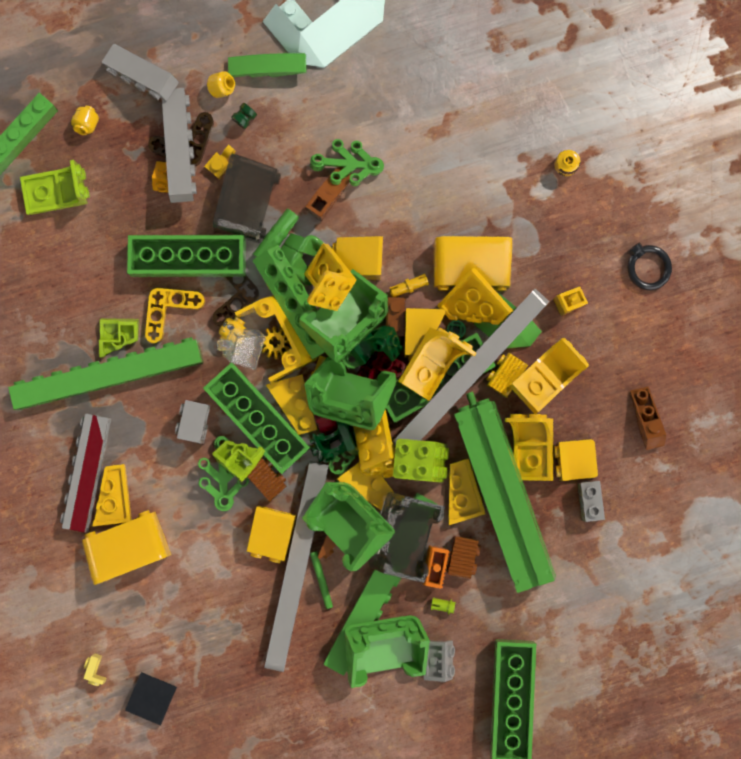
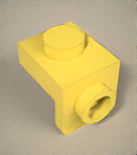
[84,654,107,686]

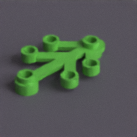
[310,139,384,186]
[197,436,249,511]

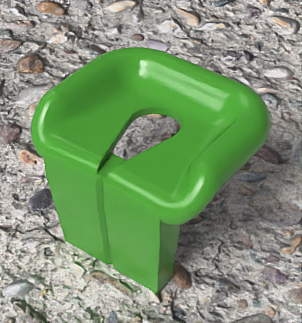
[280,233,324,286]

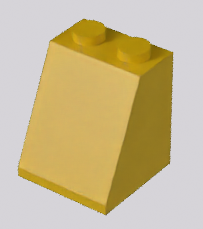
[333,236,383,280]
[404,308,445,362]
[247,506,297,563]

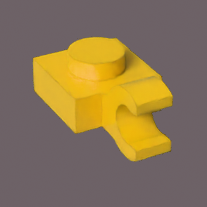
[204,145,236,180]

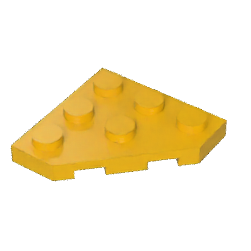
[437,268,513,325]

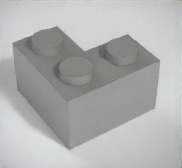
[175,400,210,444]

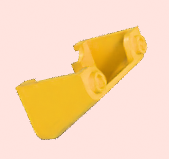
[434,236,512,291]
[82,510,172,585]

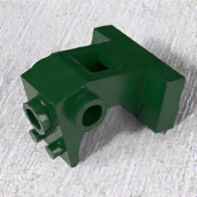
[350,326,403,366]
[309,421,359,462]

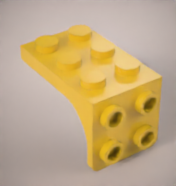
[304,243,357,311]
[398,328,477,401]
[509,338,589,414]
[353,409,396,478]
[505,414,553,481]

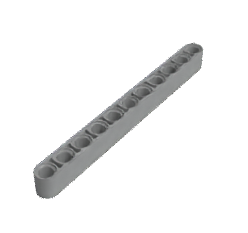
[392,288,550,448]
[264,461,329,672]

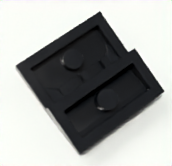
[125,672,177,726]

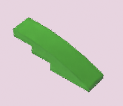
[228,53,306,78]

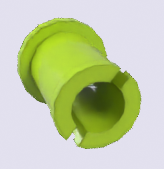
[431,597,456,615]

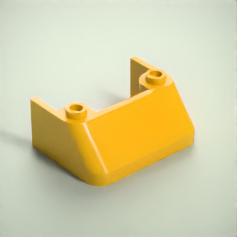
[235,295,319,383]

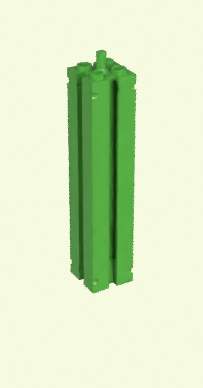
[454,392,556,593]

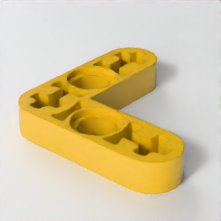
[145,288,205,344]

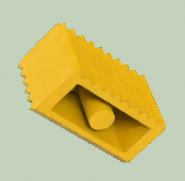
[486,353,528,398]

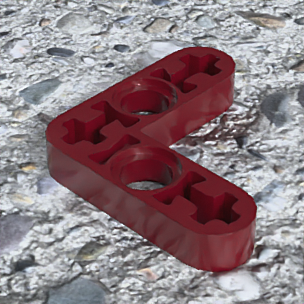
[356,351,408,380]

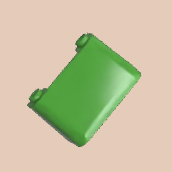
[299,269,388,362]
[304,357,396,430]
[302,482,395,571]
[345,615,430,688]

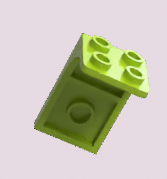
[20,160,90,215]
[393,439,449,482]

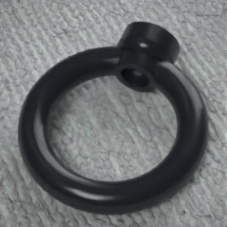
[627,242,672,291]

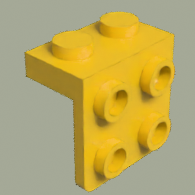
[554,439,598,481]

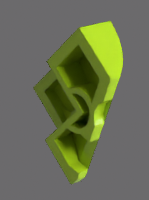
[99,318,139,357]
[212,441,265,482]

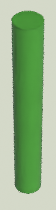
[310,551,333,609]

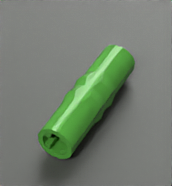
[253,208,299,257]

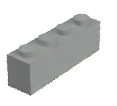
[101,43,179,101]

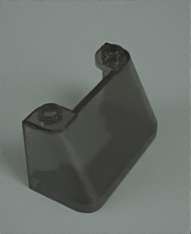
[213,153,281,243]
[369,492,445,583]

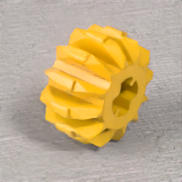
[259,326,290,359]

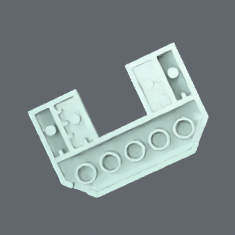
[263,0,385,68]

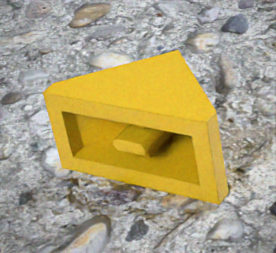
[553,287,588,316]

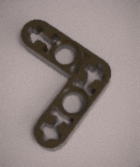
[148,112,214,166]
[213,275,259,327]

